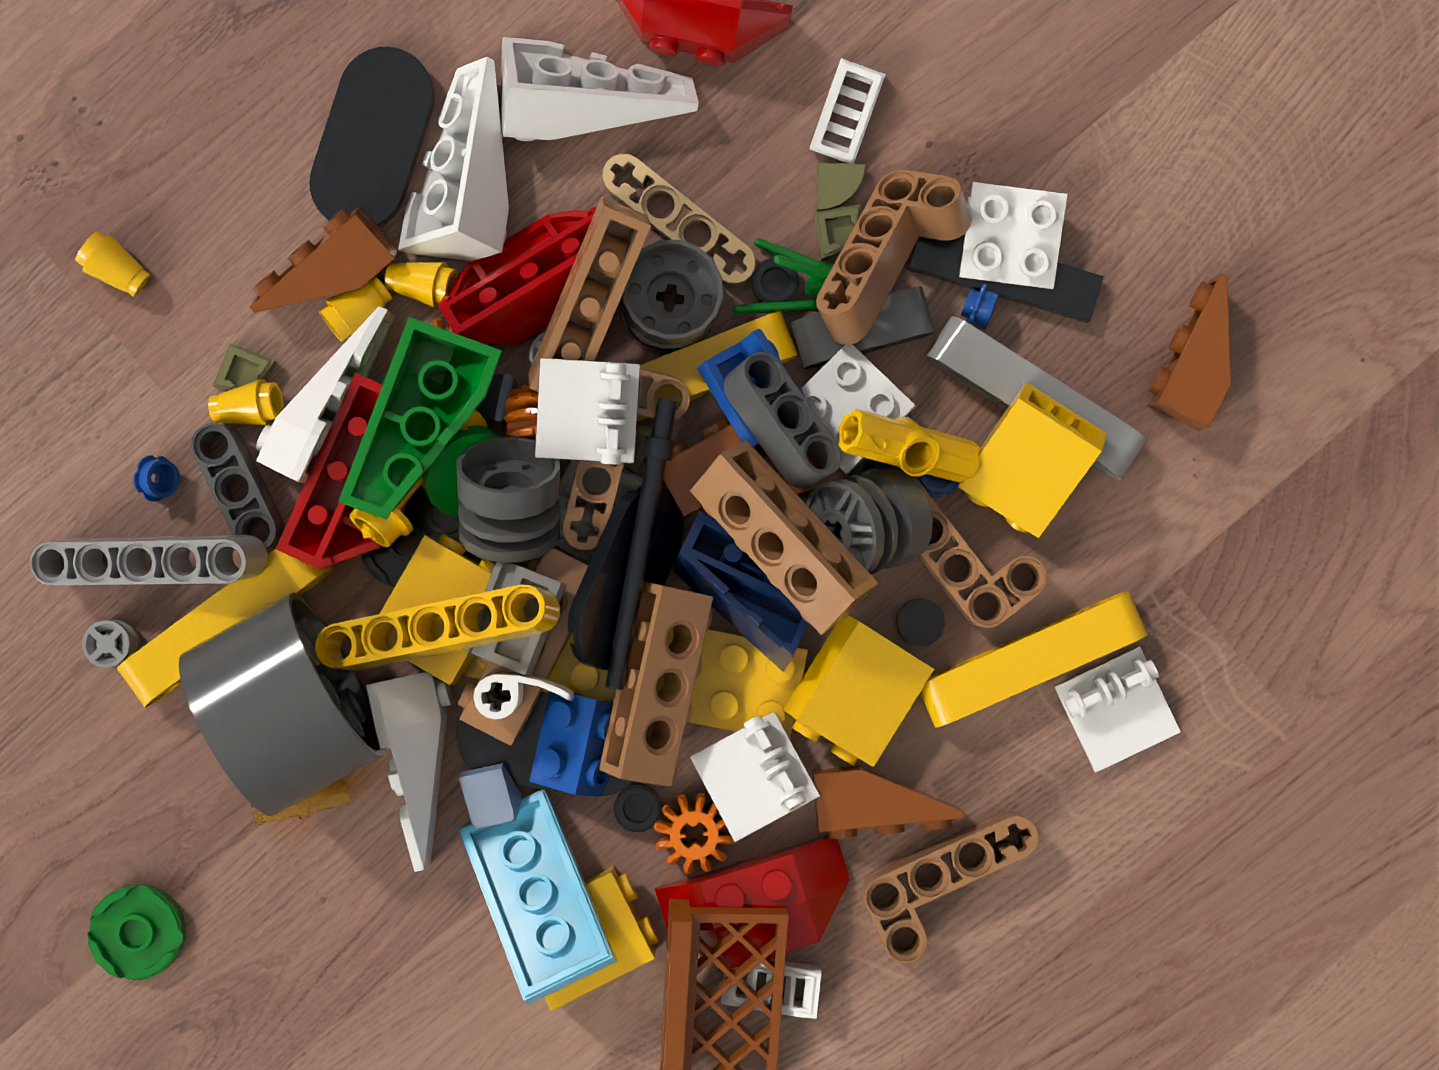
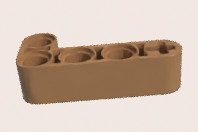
[816,170,972,345]
[563,368,690,550]
[913,476,1048,628]
[861,811,1039,964]

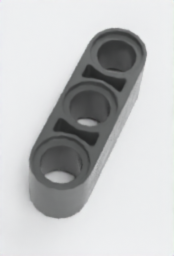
[790,286,935,369]
[724,352,842,489]
[191,423,285,553]

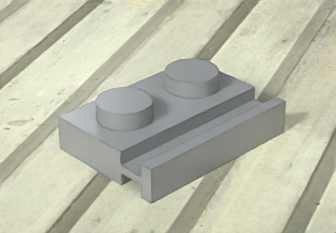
[462,562,567,676]

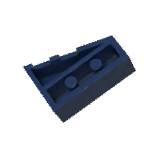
[673,512,815,672]

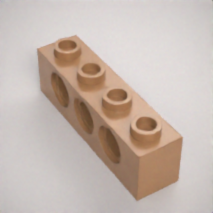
[528,196,651,392]
[690,440,879,635]
[458,547,588,746]
[599,581,713,787]

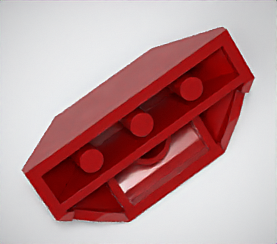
[615,0,793,66]
[438,207,597,344]
[276,373,409,569]
[655,835,850,968]

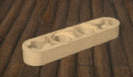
[602,154,755,287]

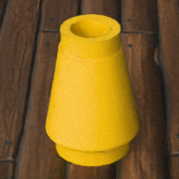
[75,231,151,297]
[385,262,458,309]
[319,277,392,342]
[208,379,284,425]

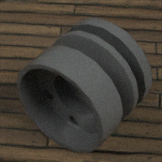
[619,240,723,354]
[457,437,560,563]
[805,465,933,574]

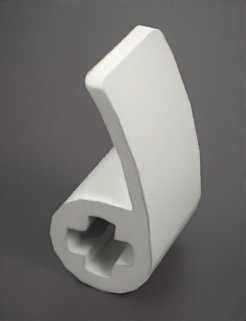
[473,672,574,720]

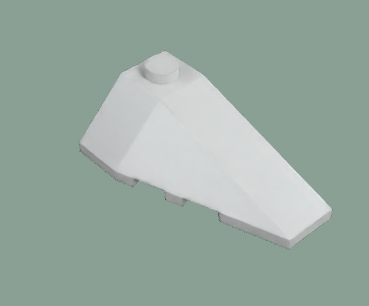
[500,37,699,141]
[398,57,509,261]
[256,306,395,484]
[366,672,452,872]

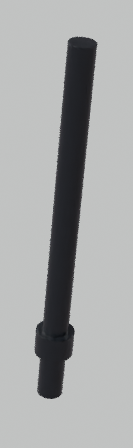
[605,398,677,690]

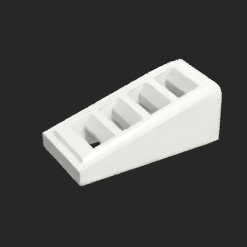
[809,58,886,164]
[721,960,821,1019]

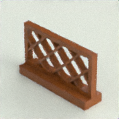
[659,899,789,1070]

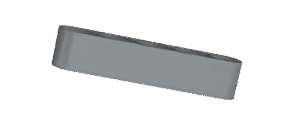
[926,316,1147,481]
[30,535,268,585]

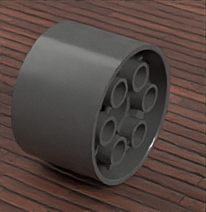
[179,592,385,816]

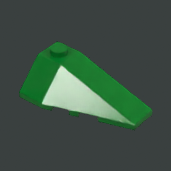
[338,317,503,520]

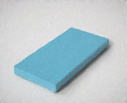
[459,789,617,1005]

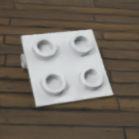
[959,182,1068,289]
[801,344,916,474]
[535,358,640,464]
[1054,646,1181,773]
[690,712,820,842]

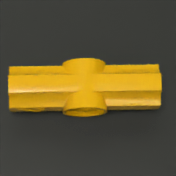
[838,408,980,483]

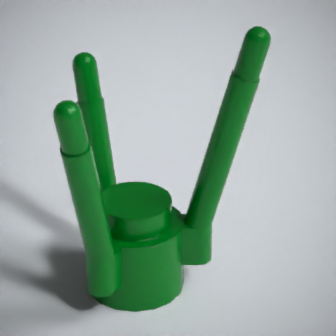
[732,238,834,314]

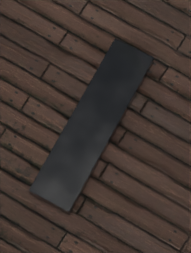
[908,235,1104,323]

